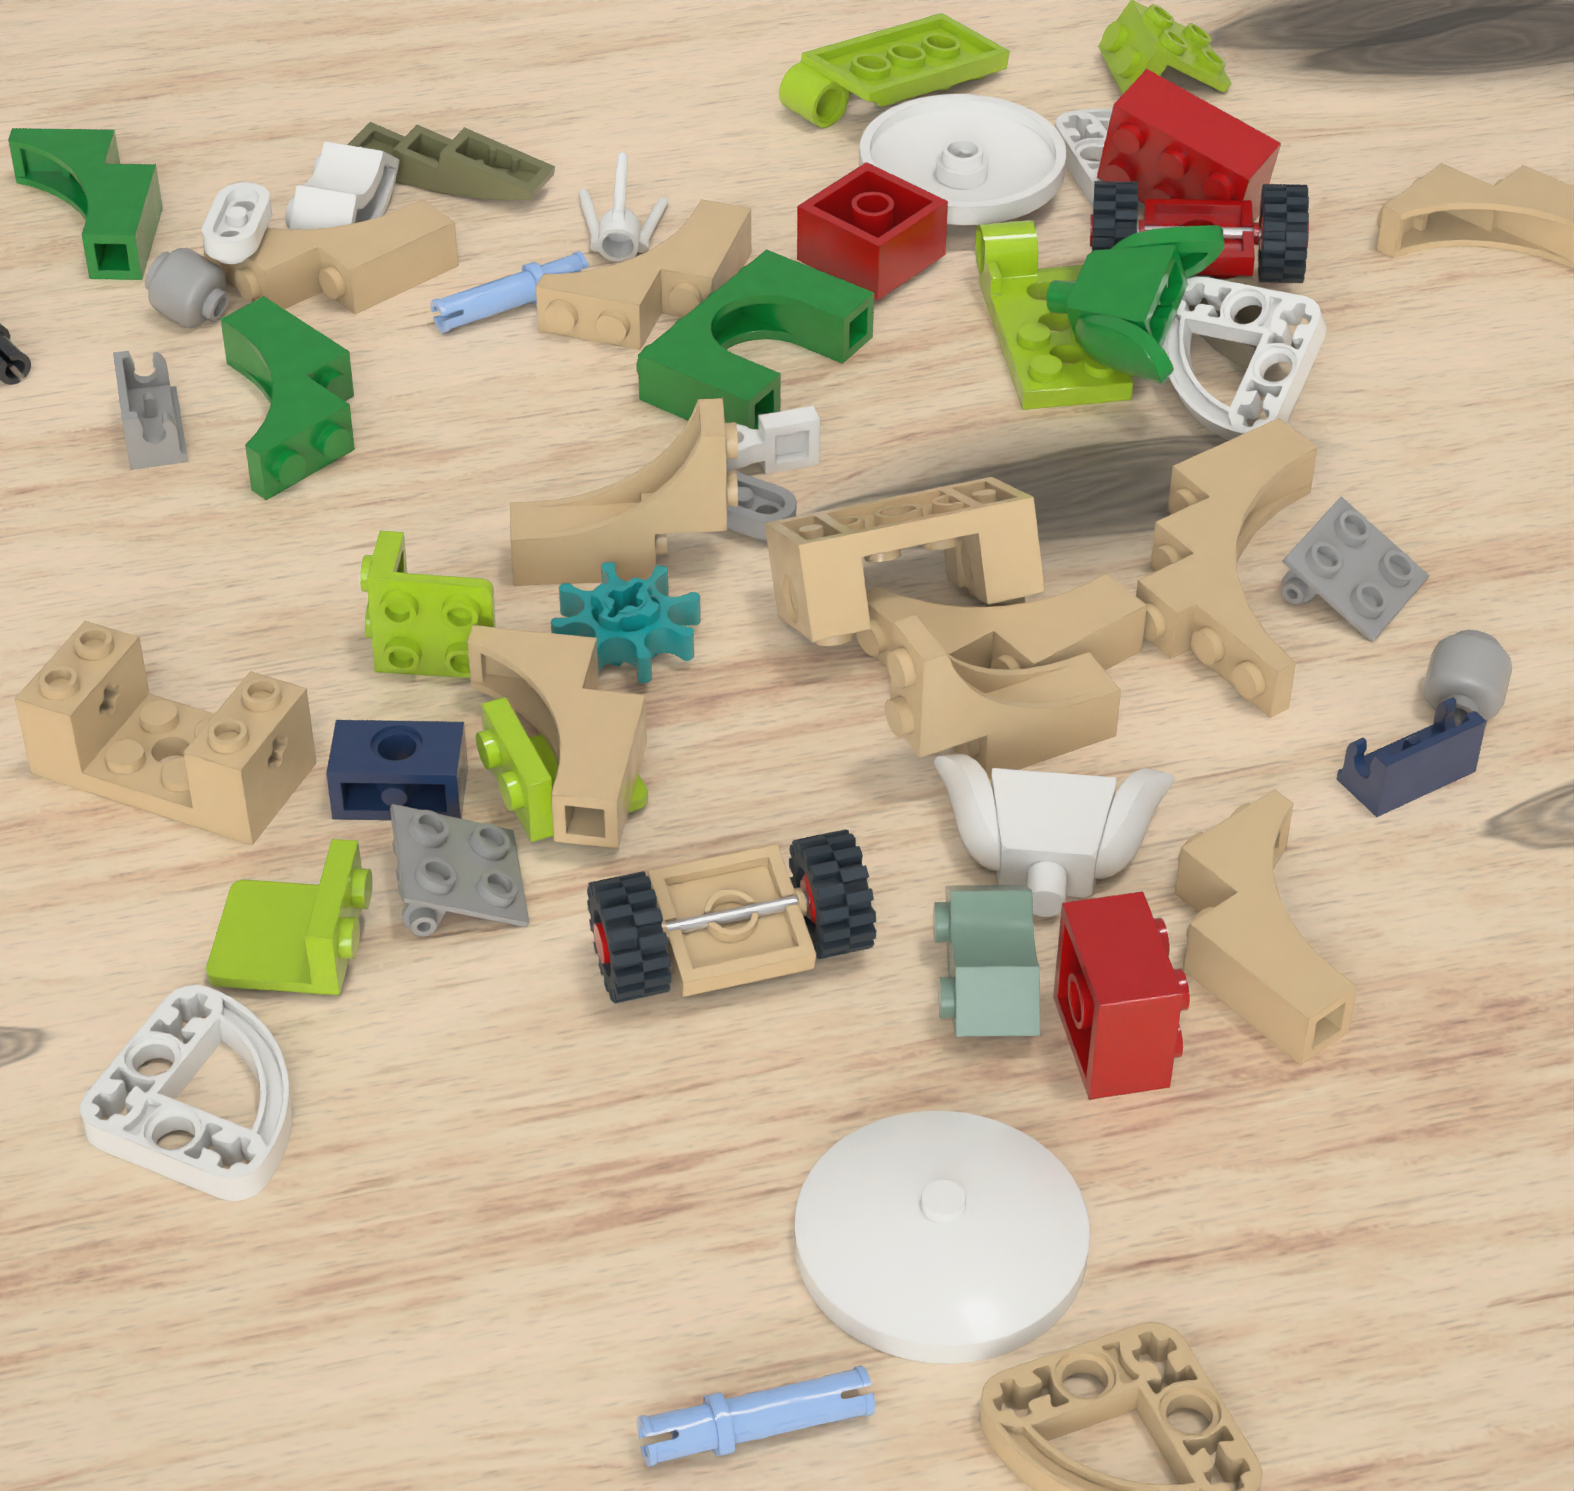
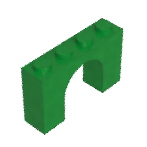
[636,249,874,429]

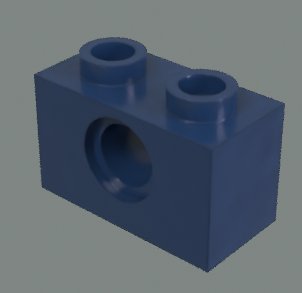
[326,720,468,820]

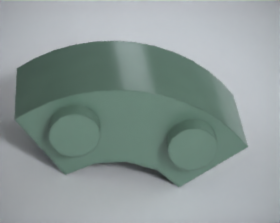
[933,885,1040,1037]

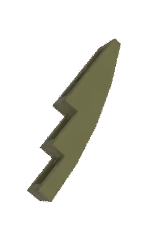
[347,122,555,200]

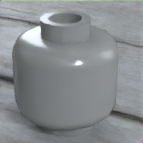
[145,248,230,328]
[1423,630,1512,725]

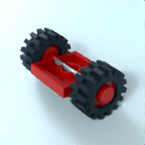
[1090,181,1309,283]

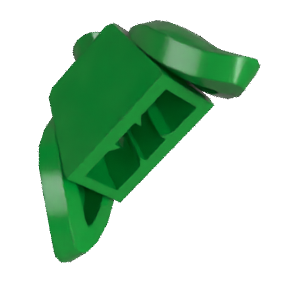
[1046,225,1224,385]

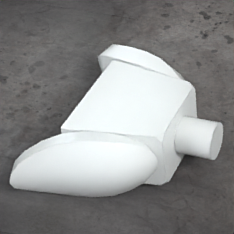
[933,754,1175,917]

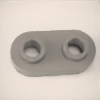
[726,468,797,541]

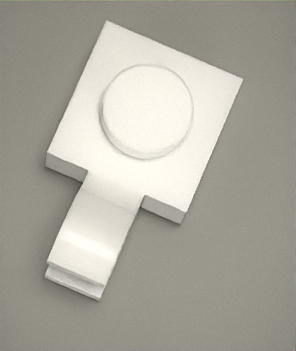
[726,406,820,474]

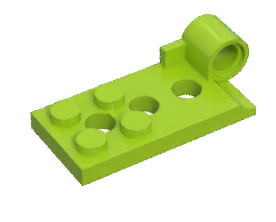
[779,13,1010,128]
[975,220,1133,410]

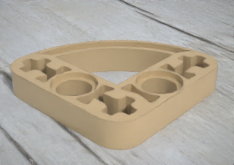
[979,1322,1263,1491]

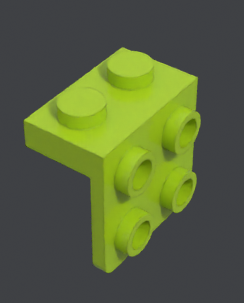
[1098,0,1232,95]
[360,530,496,678]
[475,697,648,842]
[206,839,372,995]

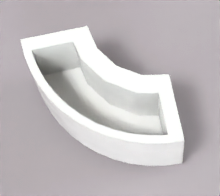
[285,141,400,229]

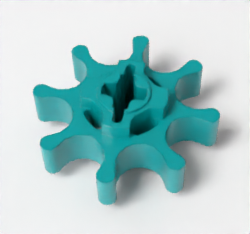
[551,562,701,683]

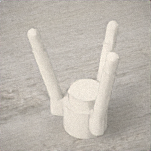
[579,152,668,262]

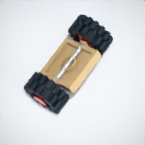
[587,829,877,1004]

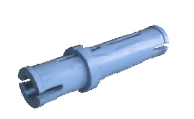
[430,251,589,333]
[637,1365,875,1467]

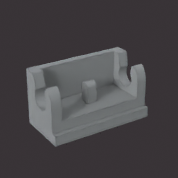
[113,351,188,470]

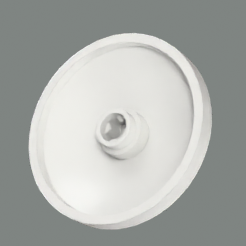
[859,94,1066,225]
[794,1111,1090,1364]

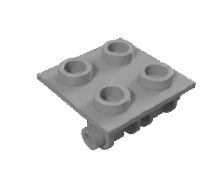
[1281,496,1430,642]
[390,804,529,936]

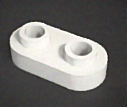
[202,182,272,264]

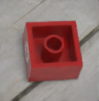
[797,162,948,301]
[1053,891,1190,1100]

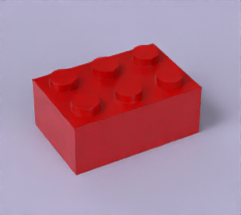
[1097,69,1281,222]

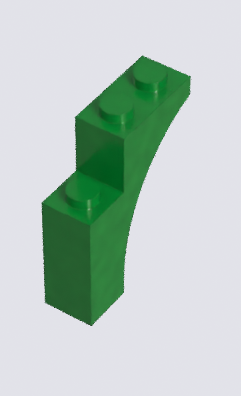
[8,128,163,280]
[220,296,355,500]

